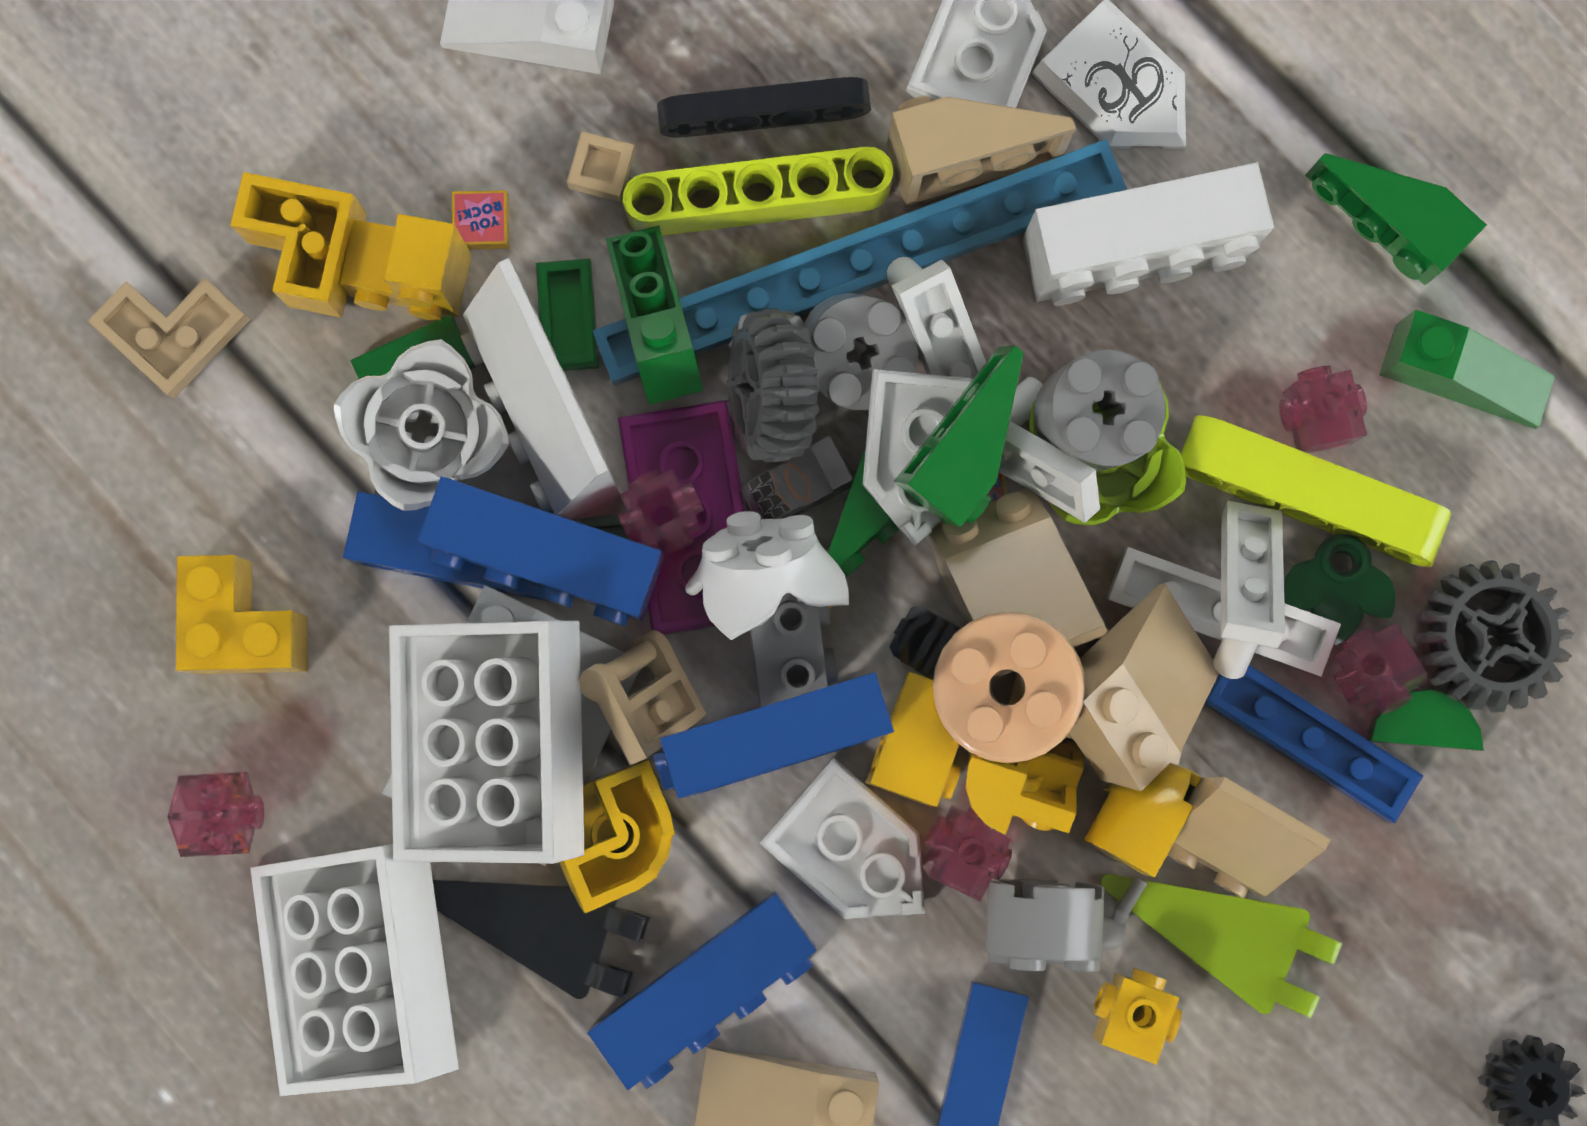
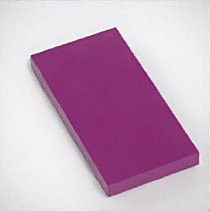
[618,400,745,635]

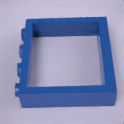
[653,672,894,799]

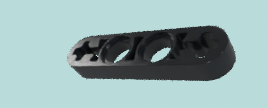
[657,77,871,138]

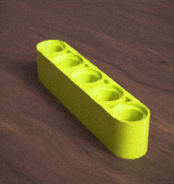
[623,147,893,236]
[1180,415,1452,567]

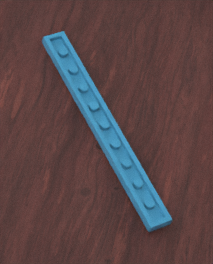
[593,139,1127,386]

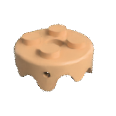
[932,612,1085,763]

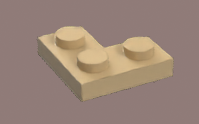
[87,278,251,399]

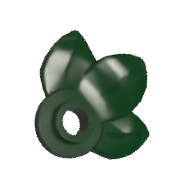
[1284,534,1396,646]

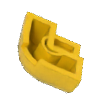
[965,739,1084,835]
[559,759,675,913]
[1084,762,1202,878]

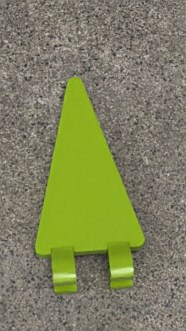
[1100,874,1342,1018]

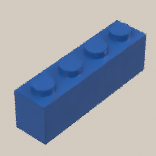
[417,476,665,627]
[343,489,549,602]
[587,891,817,1091]

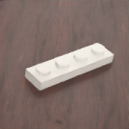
[1106,546,1341,676]

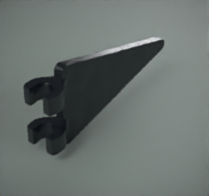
[433,880,650,999]

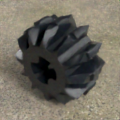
[889,607,961,680]
[1478,1035,1586,1126]

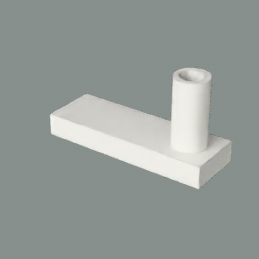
[887,257,986,379]
[999,377,1100,523]
[1213,500,1285,679]

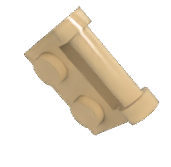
[579,630,707,765]

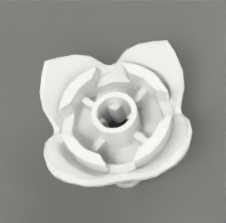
[334,339,509,511]
[685,511,849,640]

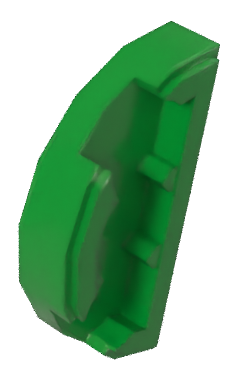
[1367,690,1484,751]

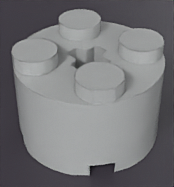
[804,293,918,410]
[1034,350,1165,472]
[986,879,1104,972]

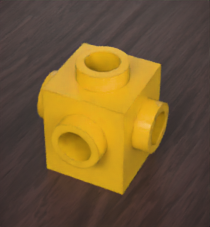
[1092,968,1182,1065]

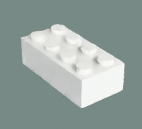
[1022,162,1274,306]

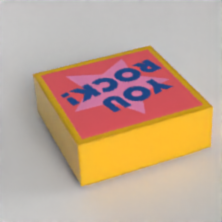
[452,190,510,250]

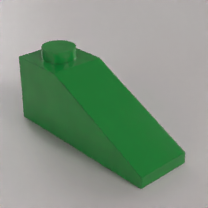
[1379,310,1555,429]
[894,345,1024,528]

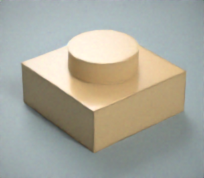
[567,131,636,203]

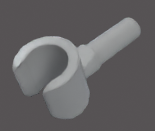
[1103,876,1148,950]

